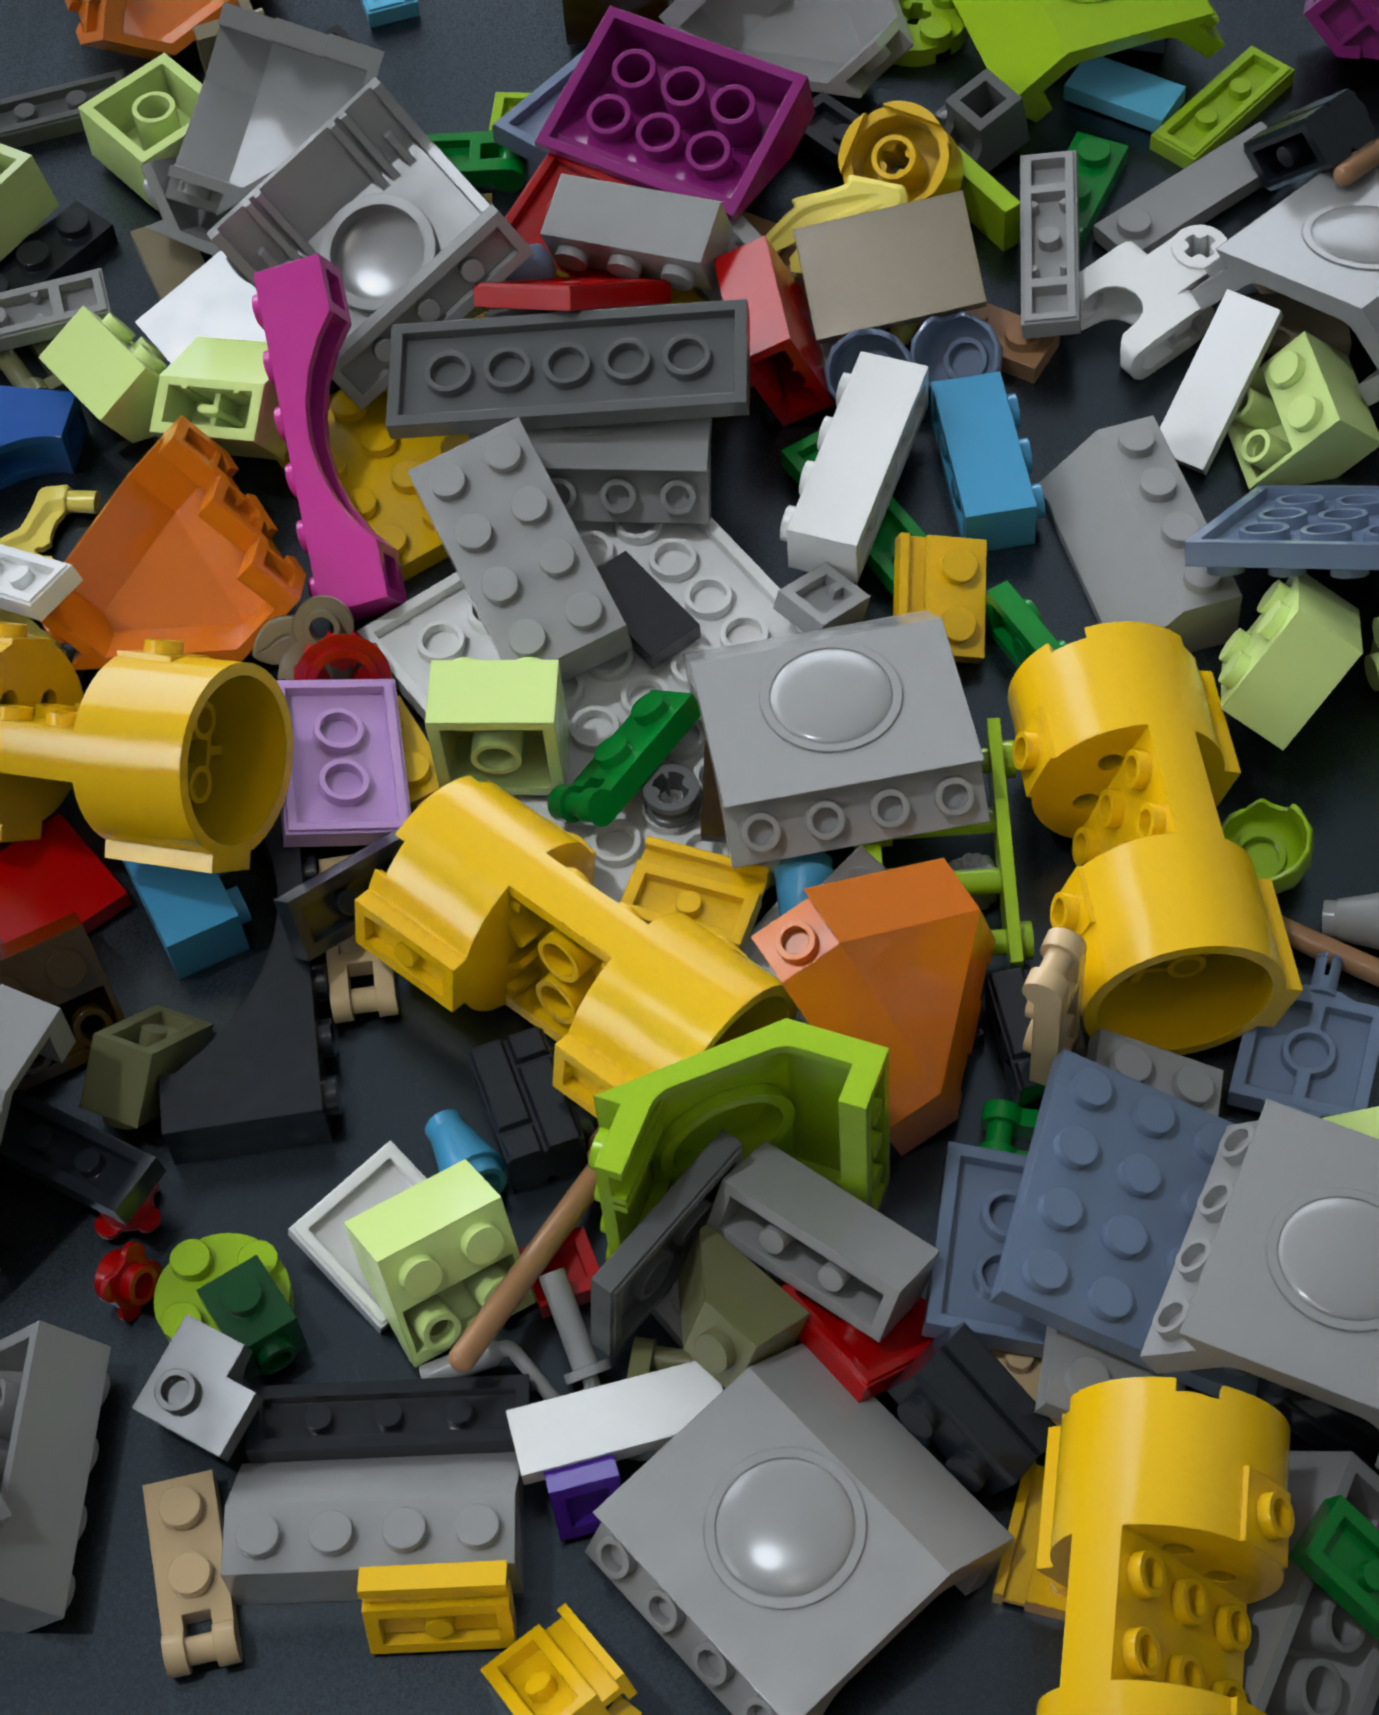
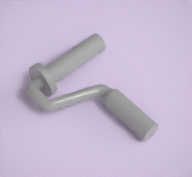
[419,1267,612,1400]

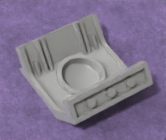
[206,77,534,410]
[1190,158,1379,406]
[469,304,712,524]
[683,610,990,868]
[1140,1099,1379,1470]
[585,1343,1014,1715]

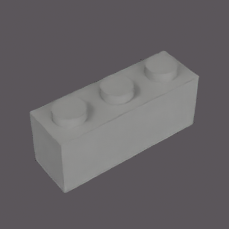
[540,173,733,291]
[707,1140,940,1342]

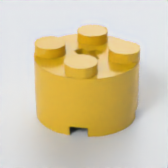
[838,101,963,202]

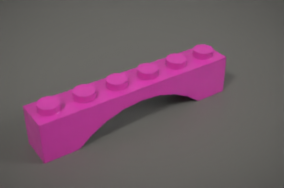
[252,253,408,622]

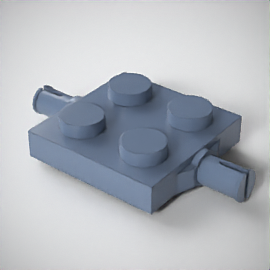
[1226,952,1379,1118]

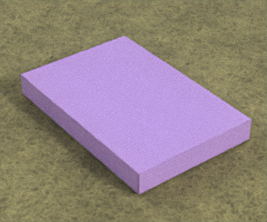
[276,679,411,847]

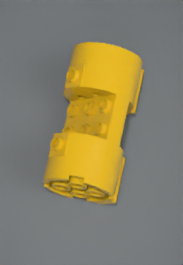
[1007,621,1303,1055]
[0,622,293,874]
[355,776,797,1118]
[1036,1377,1295,1715]

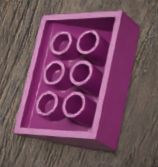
[534,5,815,222]

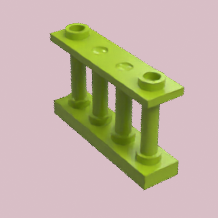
[853,718,1034,970]

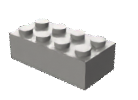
[408,417,633,683]

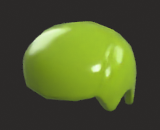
[1221,798,1314,894]

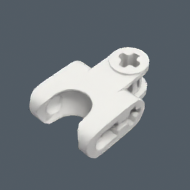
[1080,224,1227,380]

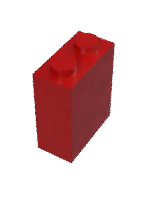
[713,236,835,427]

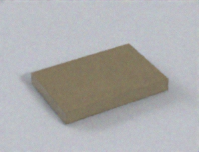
[793,190,987,345]

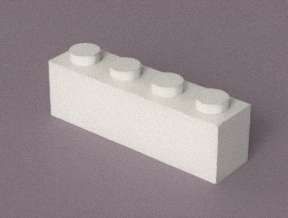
[780,351,929,584]

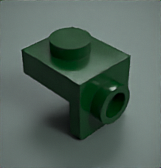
[196,1255,307,1380]

